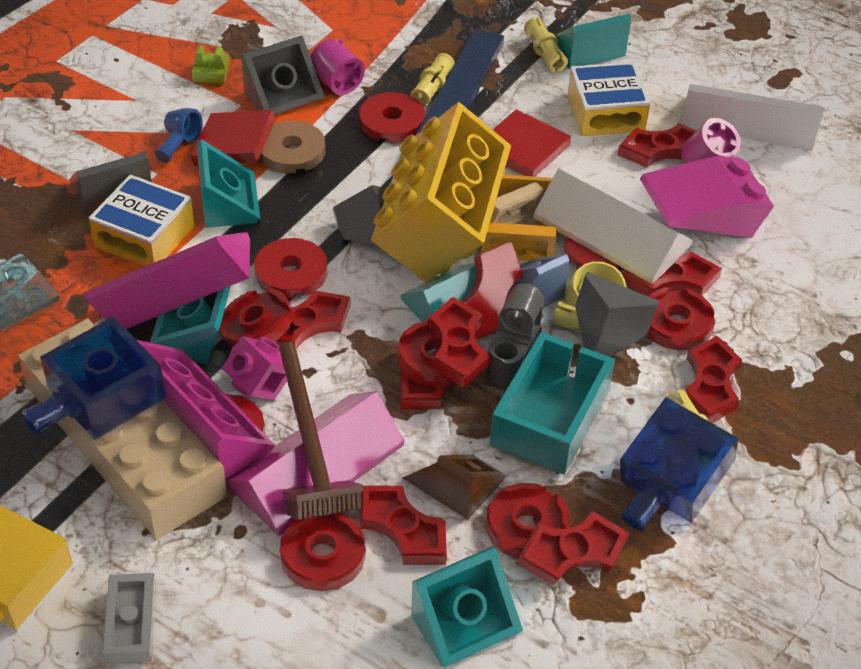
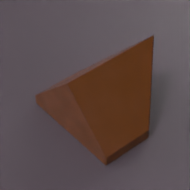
[402,454,506,520]

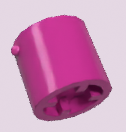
[310,39,365,95]
[681,118,741,163]

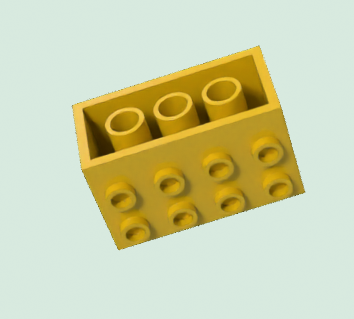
[371,102,511,282]

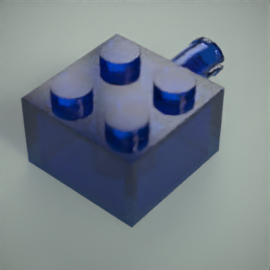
[22,316,166,440]
[620,397,738,532]

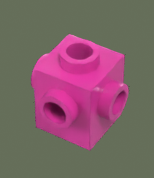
[221,336,287,400]

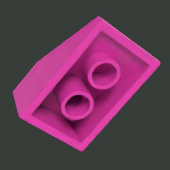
[640,156,774,238]

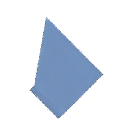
[505,254,569,308]

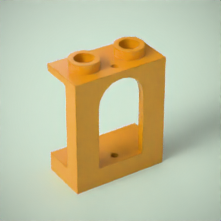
[481,175,556,261]

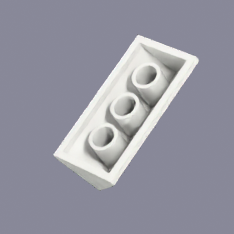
[681,84,825,151]
[533,168,693,284]

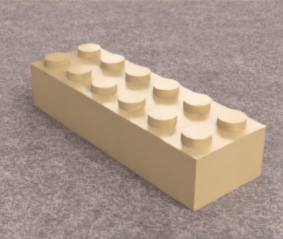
[18,319,227,540]

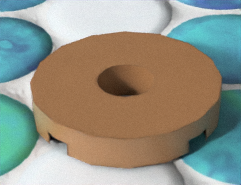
[260,120,326,174]

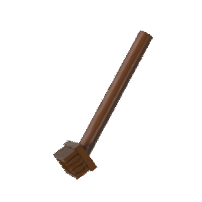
[279,342,363,519]

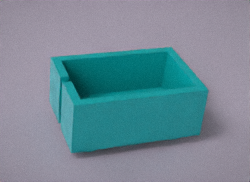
[490,332,615,475]

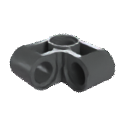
[486,283,544,388]

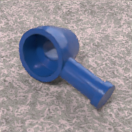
[155,108,203,163]

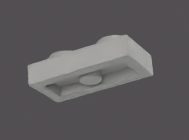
[102,573,156,664]

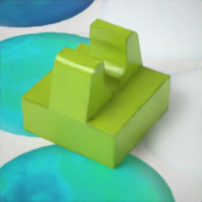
[192,45,230,84]

